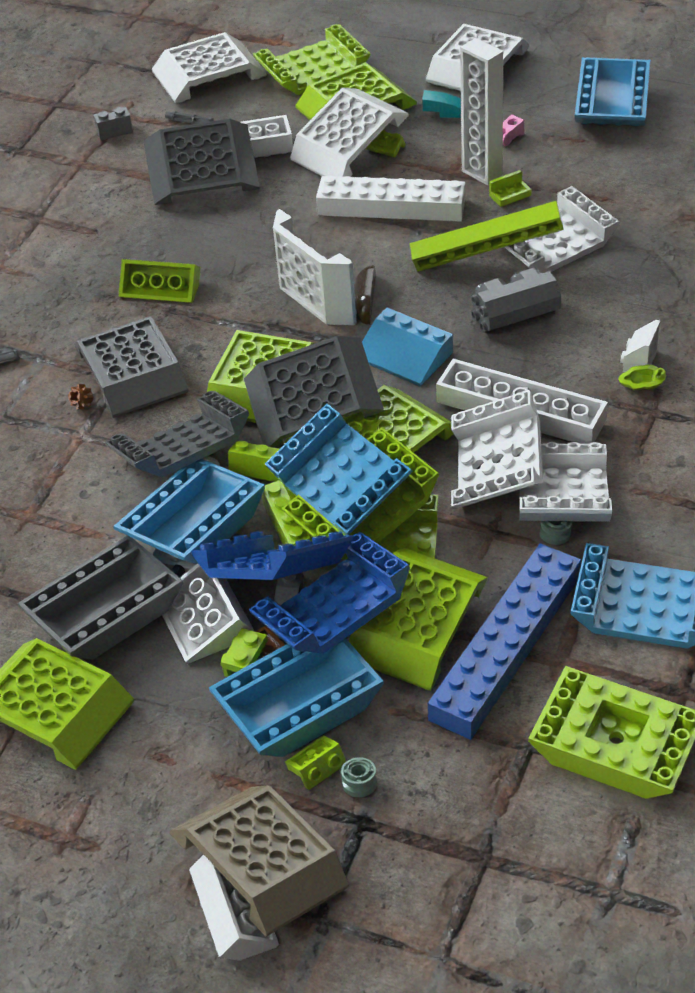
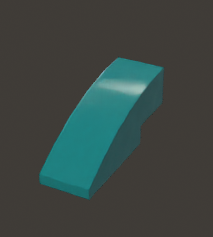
[422,90,461,118]

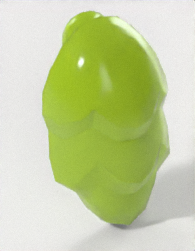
[618,365,666,391]

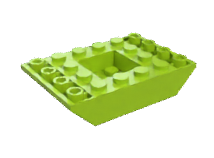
[528,666,695,799]

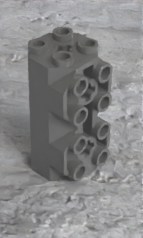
[471,268,561,333]

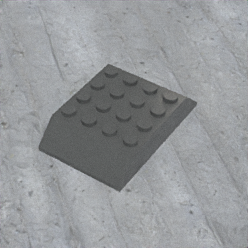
[17,535,183,659]

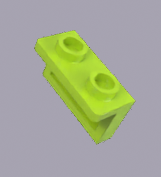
[489,170,532,207]
[221,628,268,677]

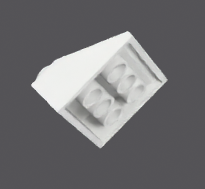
[162,564,254,664]

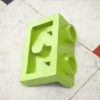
[365,130,406,157]
[285,735,346,790]

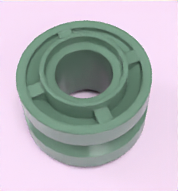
[539,521,572,545]
[341,757,377,797]

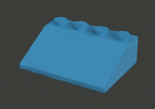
[362,308,453,386]

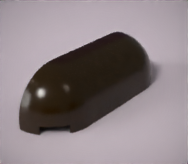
[354,265,376,325]

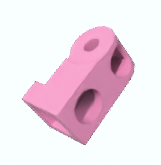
[503,115,525,146]

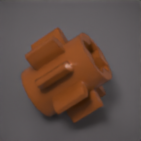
[68,384,94,410]

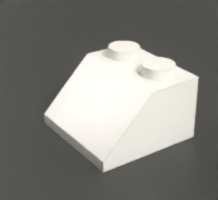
[620,320,660,372]

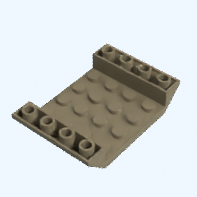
[170,785,349,937]

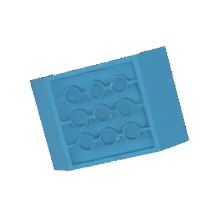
[265,404,412,535]
[571,543,695,649]

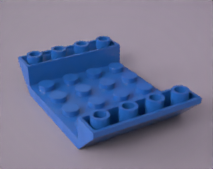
[191,531,353,580]
[249,532,410,654]

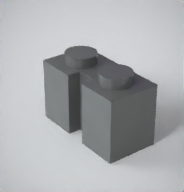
[93,106,133,141]

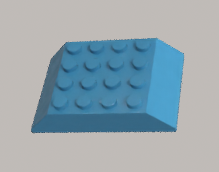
[575,57,650,126]
[113,459,265,564]
[209,638,384,757]

